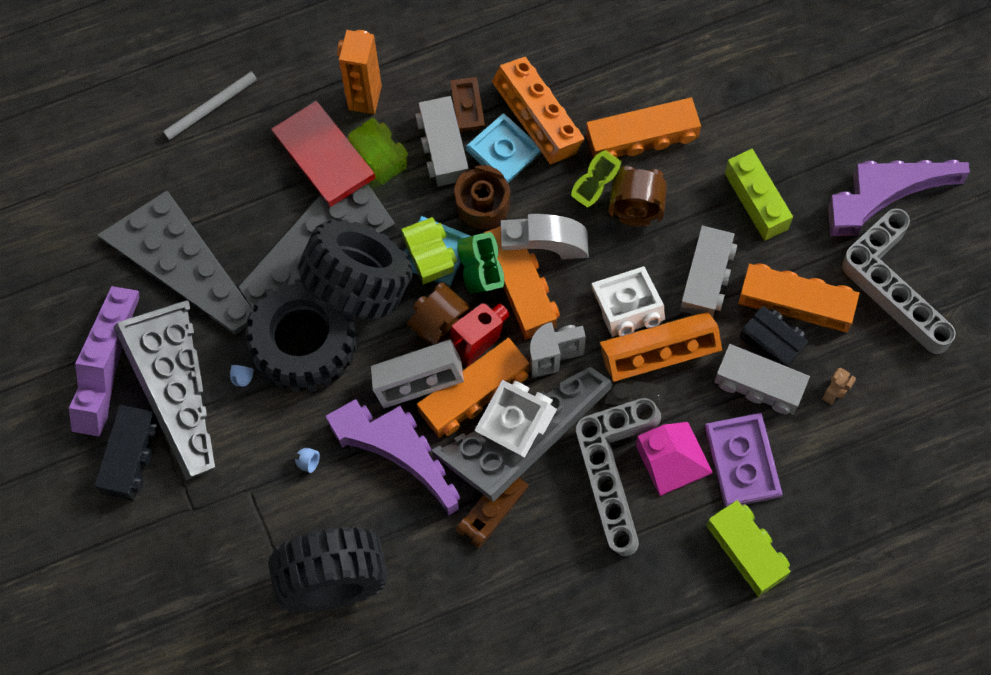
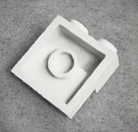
[592,266,665,337]
[474,380,557,458]

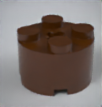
[454,165,510,230]
[609,166,667,226]
[407,282,473,346]

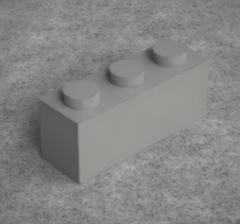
[415,96,469,187]
[680,226,737,318]
[371,339,464,408]
[714,344,810,415]

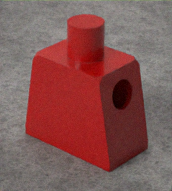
[449,303,509,368]

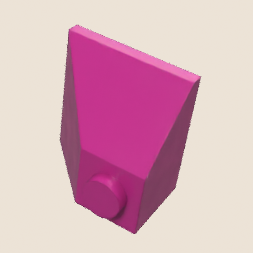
[636,422,713,496]

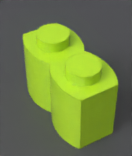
[571,150,621,207]
[401,217,457,284]

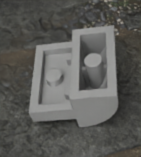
[530,322,586,378]

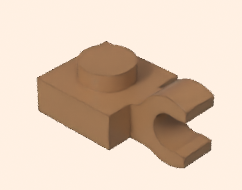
[822,368,856,405]

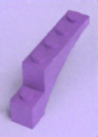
[828,160,970,236]
[69,286,139,436]
[326,399,460,515]

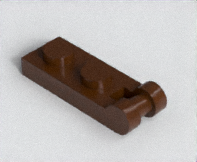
[455,478,529,548]

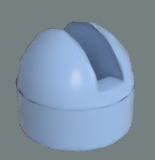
[230,365,254,387]
[295,448,320,473]

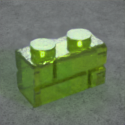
[348,118,408,184]

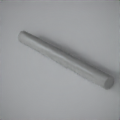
[163,72,257,140]

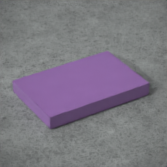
[705,413,783,508]

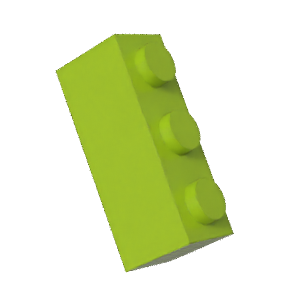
[725,149,793,241]
[706,500,791,597]

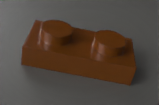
[450,77,485,133]

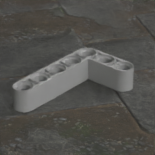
[842,209,956,354]
[576,398,661,556]

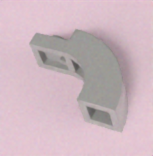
[501,214,589,259]

